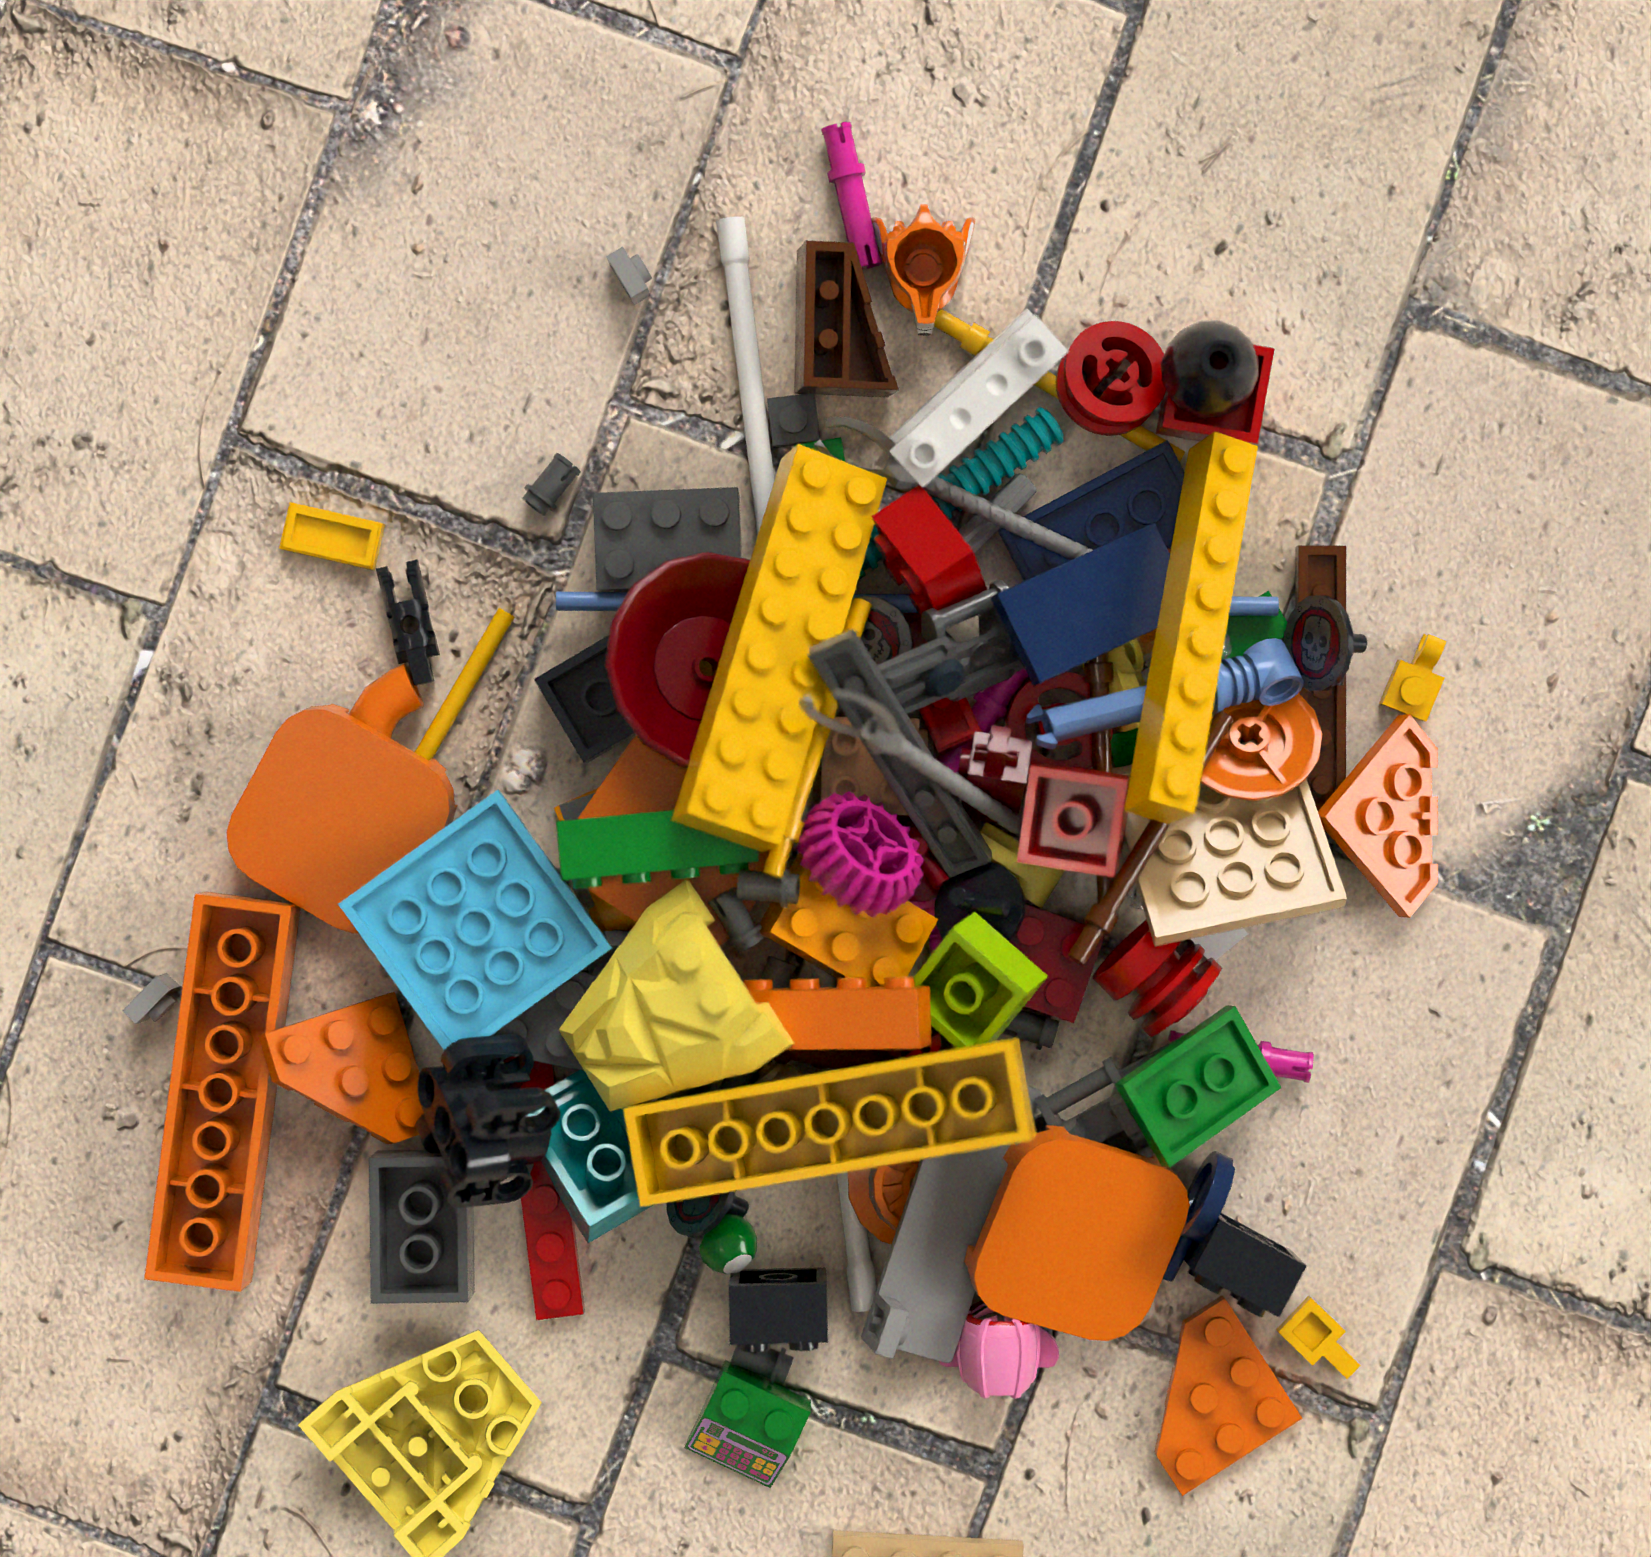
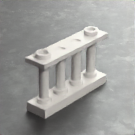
[889,308,1068,487]

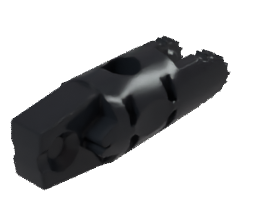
[376,559,440,686]

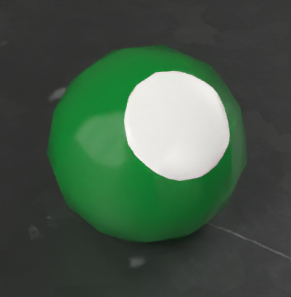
[698,1213,757,1274]

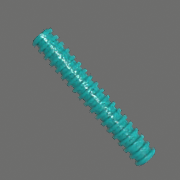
[859,406,1064,579]

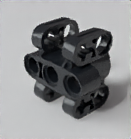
[415,1035,561,1208]

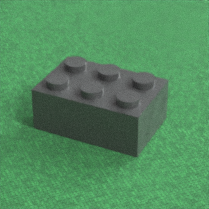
[593,487,742,592]
[369,1150,475,1304]

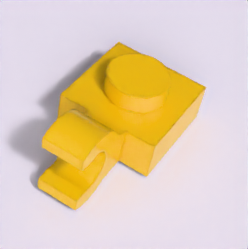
[1379,634,1446,722]
[1276,1296,1361,1379]

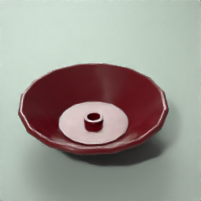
[605,552,750,768]

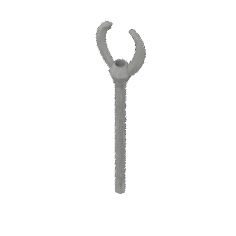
[813,417,1093,560]
[798,689,1023,838]

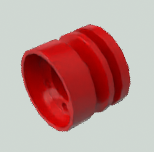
[1092,919,1222,1037]

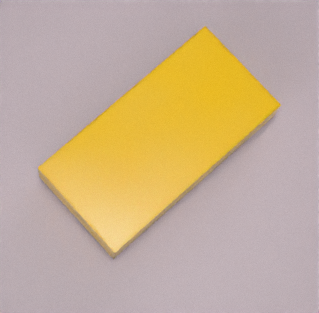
[279,502,385,571]

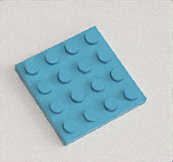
[338,790,612,1050]

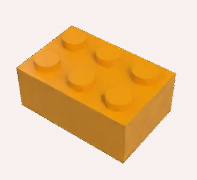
[760,853,938,987]

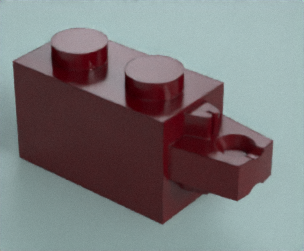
[957,725,1033,824]

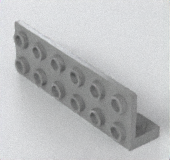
[861,1085,1041,1363]

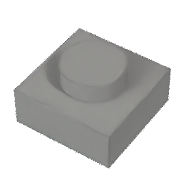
[606,247,652,305]
[122,973,180,1024]

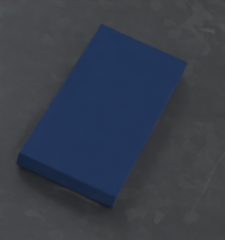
[998,440,1185,581]
[991,523,1170,686]

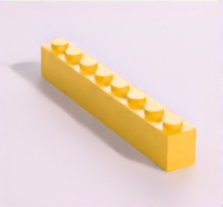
[1124,432,1258,824]

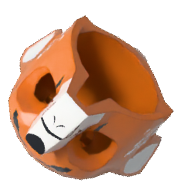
[871,204,975,336]

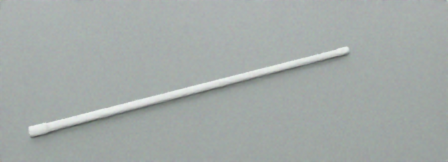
[716,217,877,1312]

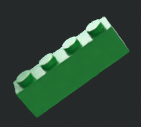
[556,810,759,889]

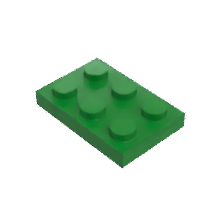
[1115,1005,1281,1168]

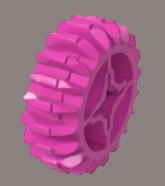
[796,791,924,918]

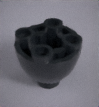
[1160,321,1259,419]

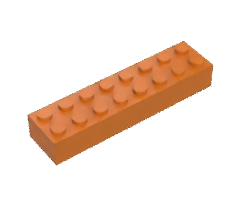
[144,892,301,1292]

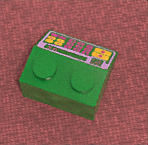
[684,1360,811,1488]

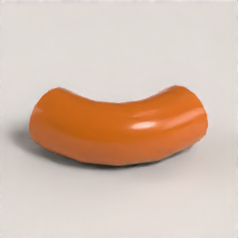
[348,663,424,738]

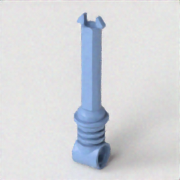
[1026,638,1304,750]

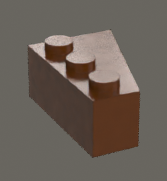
[794,240,899,398]

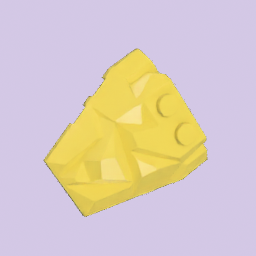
[559,880,795,1111]
[298,1329,542,1557]

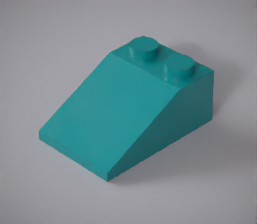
[527,1070,655,1243]

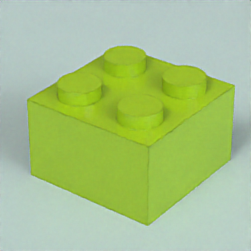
[914,912,1048,1048]

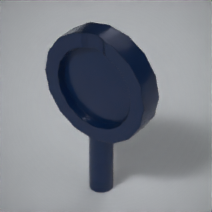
[1163,1151,1235,1282]

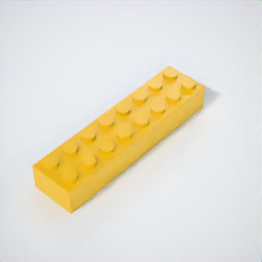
[671,444,888,852]
[623,1037,1036,1207]

